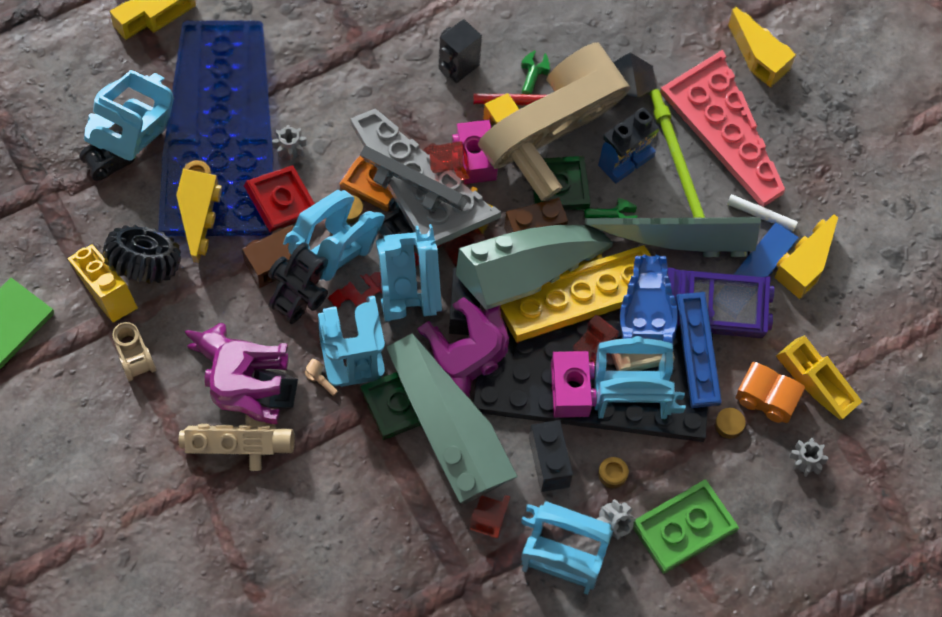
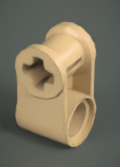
[112,322,156,382]

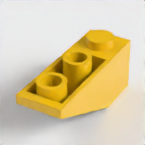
[728,7,796,88]
[176,168,222,263]
[775,214,838,300]
[68,245,138,323]

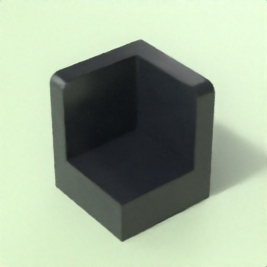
[254,369,298,408]

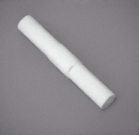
[727,194,798,232]

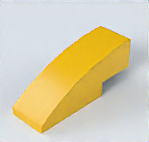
[110,0,196,40]
[776,335,862,420]

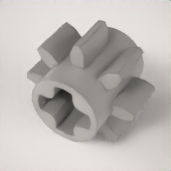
[272,125,307,161]
[789,438,828,477]
[597,500,636,540]

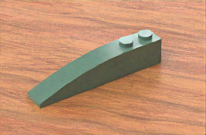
[585,217,761,257]
[456,225,613,310]
[386,334,518,504]

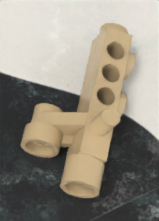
[179,408,295,471]

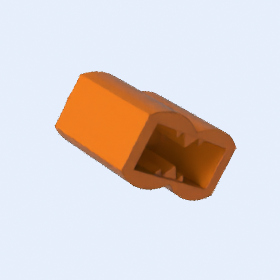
[735,362,805,423]

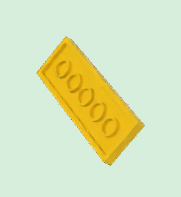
[500,245,651,342]

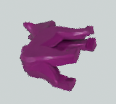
[417,298,509,398]
[185,323,289,424]

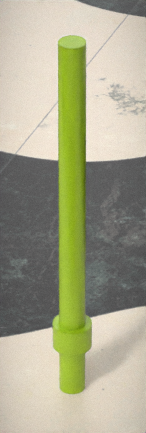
[649,89,705,218]

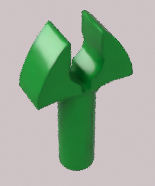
[521,50,550,95]
[584,198,638,218]

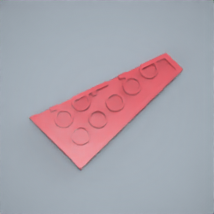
[660,50,785,207]

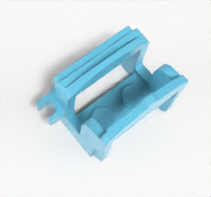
[84,70,174,160]
[283,190,385,281]
[376,224,442,322]
[318,296,385,387]
[594,336,686,419]
[521,502,613,595]

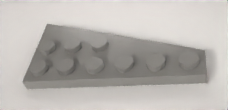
[350,109,501,246]

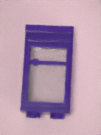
[667,268,774,338]

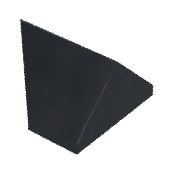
[613,53,657,98]

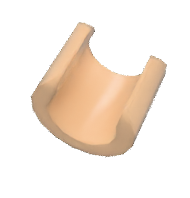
[305,359,338,396]

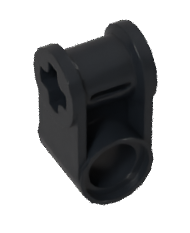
[79,132,136,181]

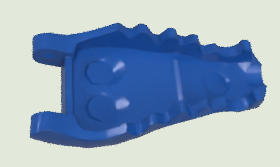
[620,255,677,344]

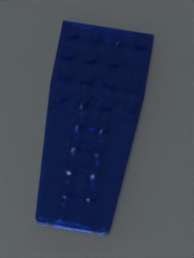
[158,20,274,236]

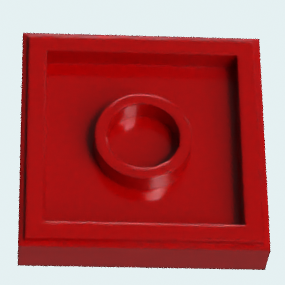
[244,165,315,232]

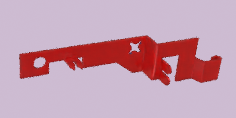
[328,245,441,309]

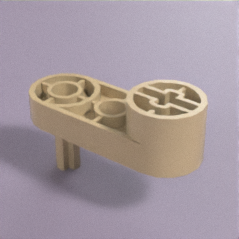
[478,42,631,201]

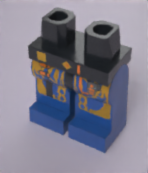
[598,108,659,184]

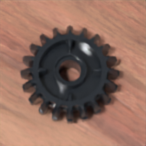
[103,225,181,284]

